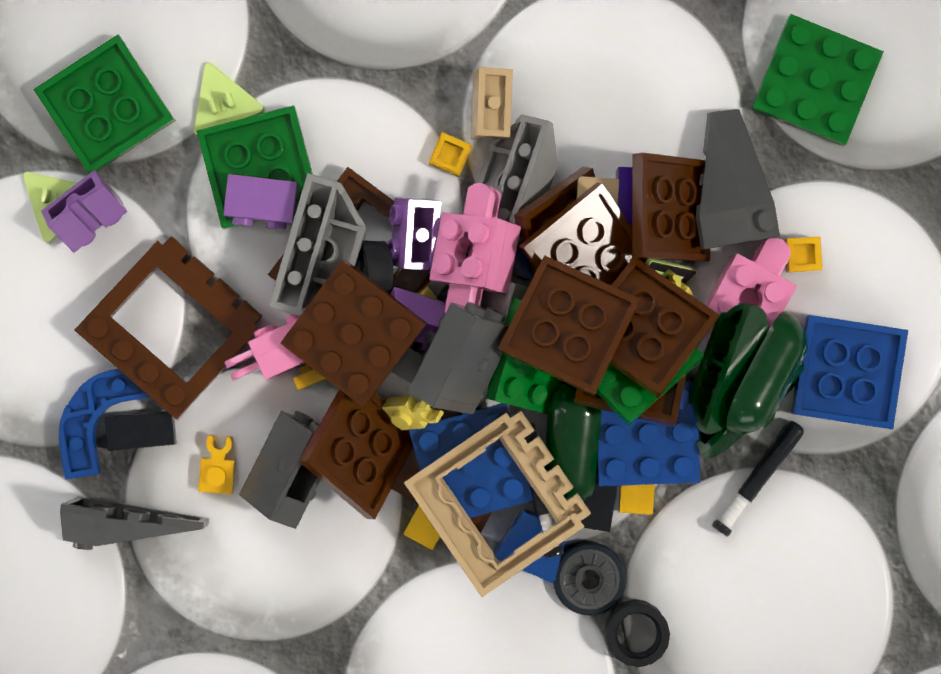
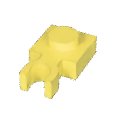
[382,395,444,430]

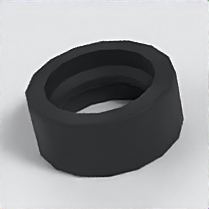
[355,241,393,294]
[604,599,670,667]

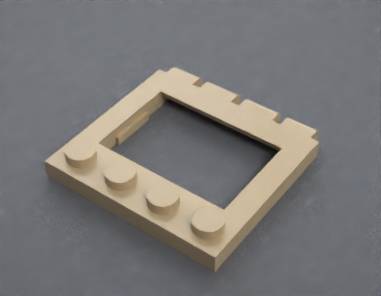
[404,410,591,597]

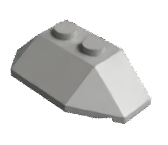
[477,114,558,244]
[268,173,367,316]

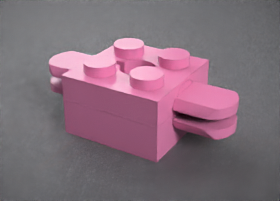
[429,183,521,313]
[704,238,797,347]
[224,314,305,380]

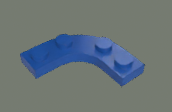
[59,369,150,480]

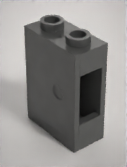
[409,301,509,415]
[239,411,320,529]

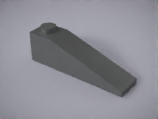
[696,109,780,250]
[60,497,209,550]

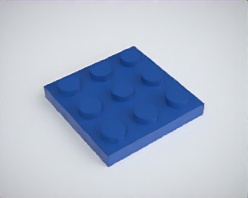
[791,315,908,430]
[597,381,700,486]
[409,403,533,518]

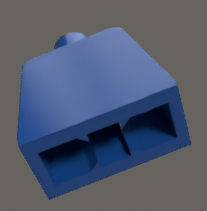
[494,508,565,583]

